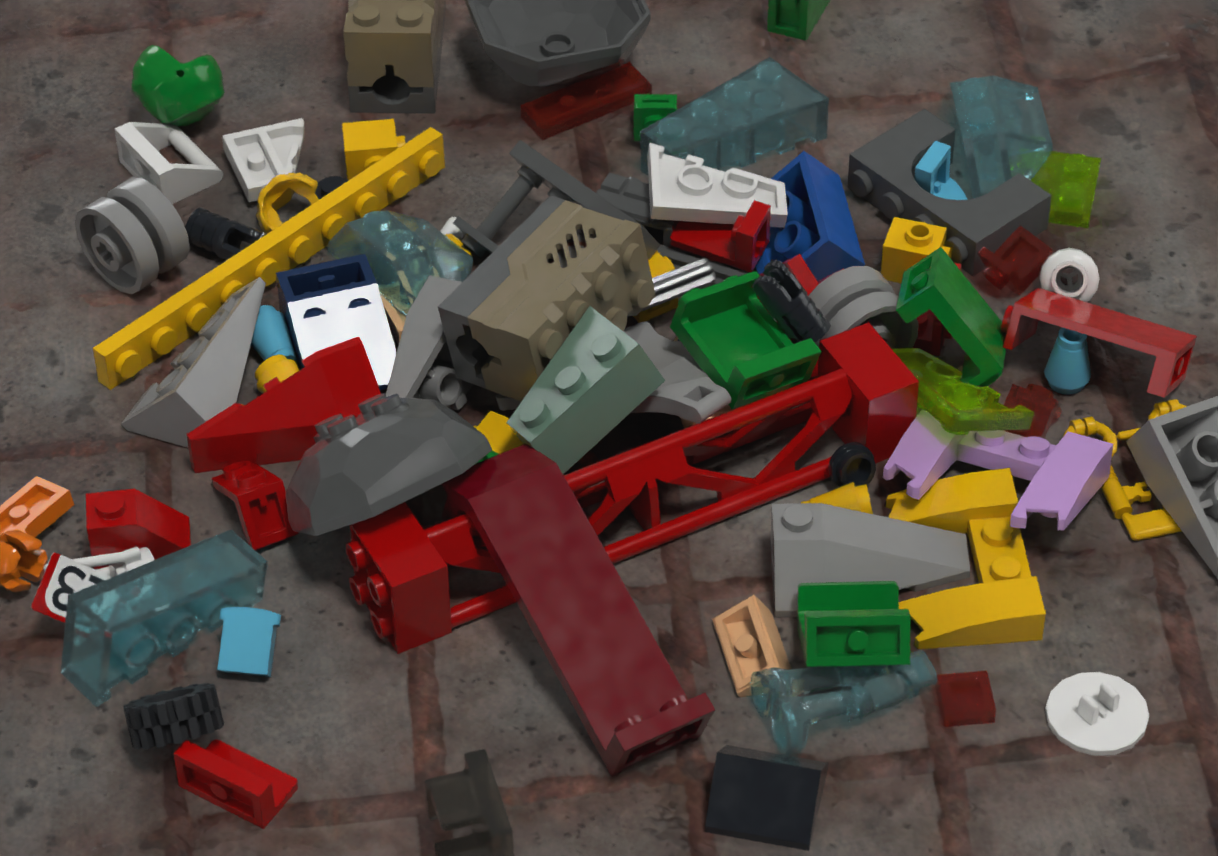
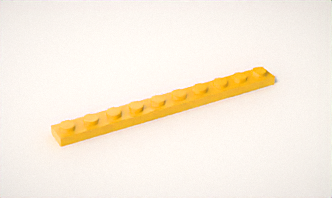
[93,127,445,390]

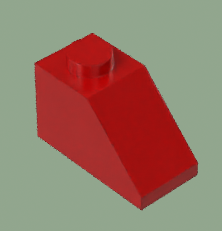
[86,489,192,569]

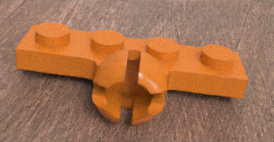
[0,476,75,592]

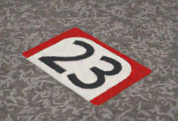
[31,552,128,640]

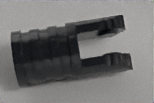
[185,207,266,260]
[752,259,831,344]

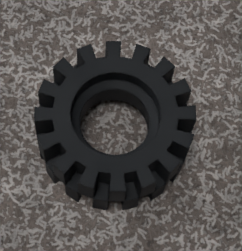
[123,683,225,749]

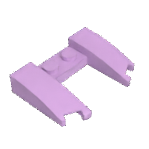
[883,395,1113,530]

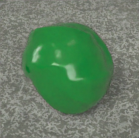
[131,45,225,127]

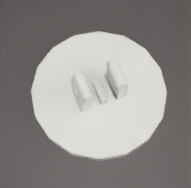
[1045,672,1149,756]

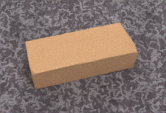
[712,595,797,697]

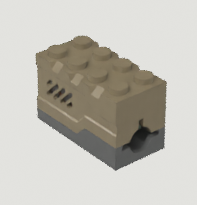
[343,0,446,114]
[438,195,656,401]

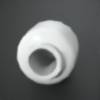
[1039,248,1100,302]

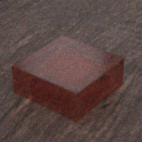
[935,671,996,727]

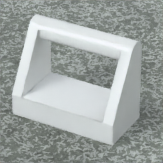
[115,122,223,204]

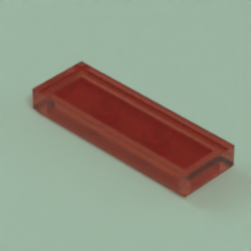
[520,62,652,140]

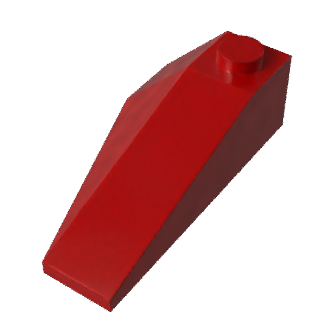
[186,336,381,473]

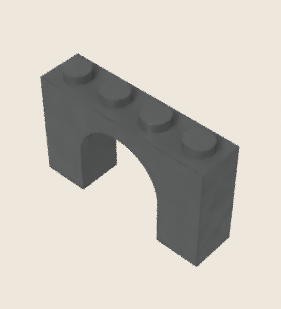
[848,109,1052,276]

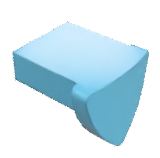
[915,140,967,200]
[217,607,281,677]

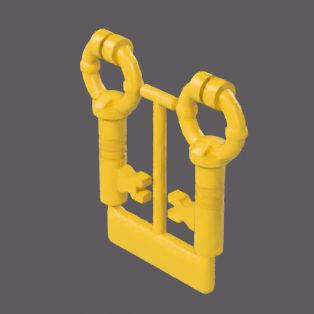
[1063,399,1187,541]

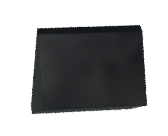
[705,745,829,851]

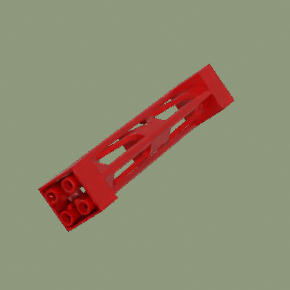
[346,322,919,654]

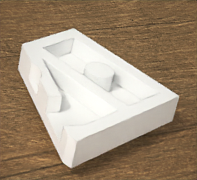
[222,118,305,202]

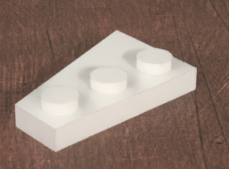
[647,143,788,228]

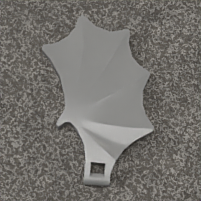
[495,321,731,424]

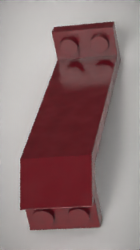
[441,443,715,777]

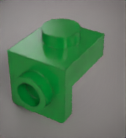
[634,94,677,141]

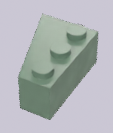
[506,306,666,474]

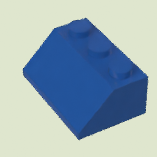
[756,151,865,281]

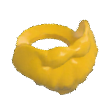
[256,172,319,234]

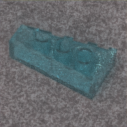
[641,57,829,176]
[61,529,268,707]

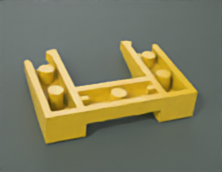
[886,468,1046,650]

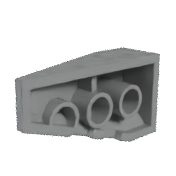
[386,275,475,410]
[121,277,266,448]
[1126,396,1218,579]
[770,503,970,618]

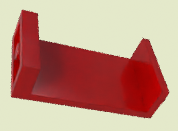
[1001,288,1197,398]

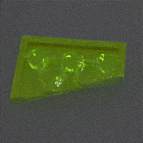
[892,348,1034,435]

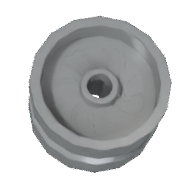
[75,176,190,294]
[808,266,919,361]

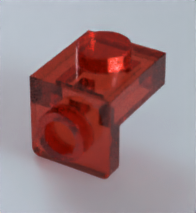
[977,225,1054,296]
[996,384,1062,439]

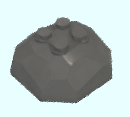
[464,0,651,87]
[286,393,492,536]

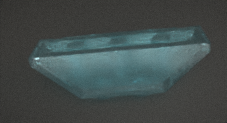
[947,75,1053,199]
[327,210,473,317]

